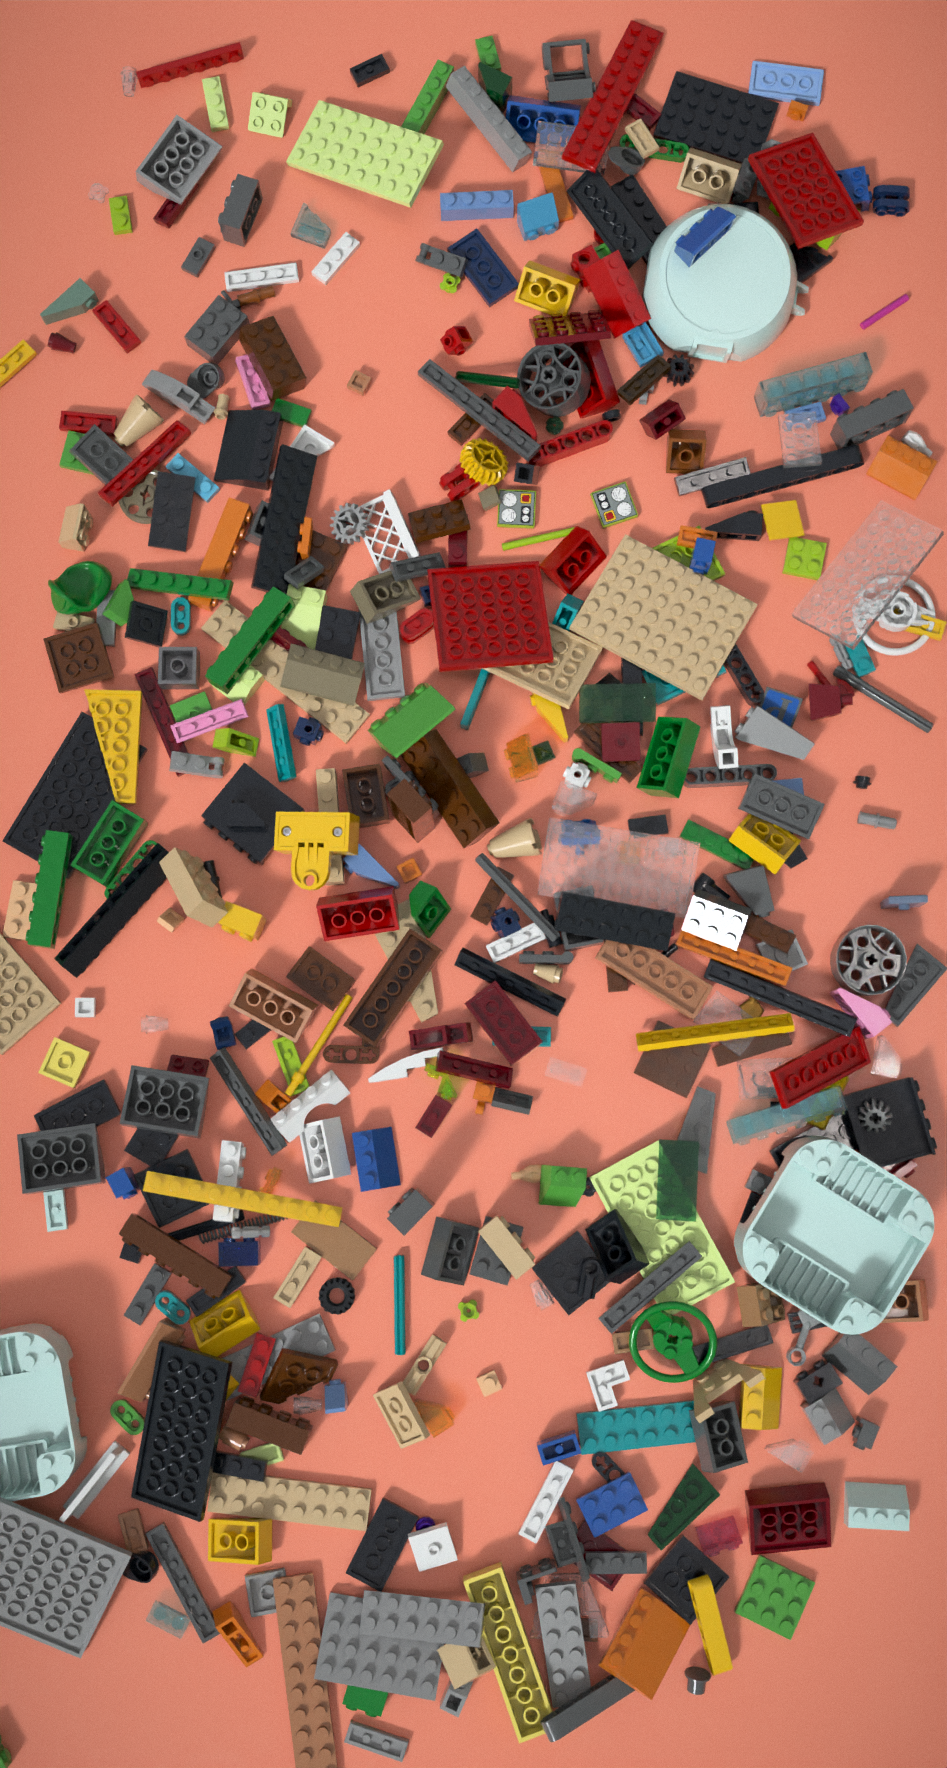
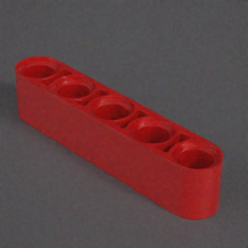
[526,420,613,467]

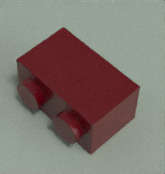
[639,399,686,440]

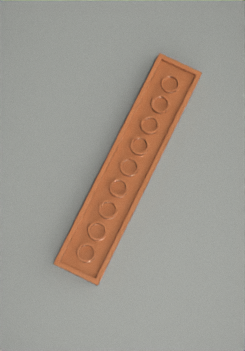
[273,1572,338,1768]

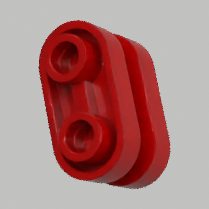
[439,463,481,502]
[400,608,434,644]

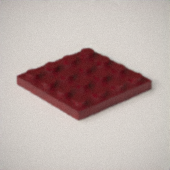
[529,310,611,346]

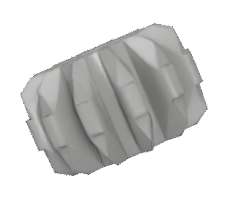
[858,1099,892,1133]

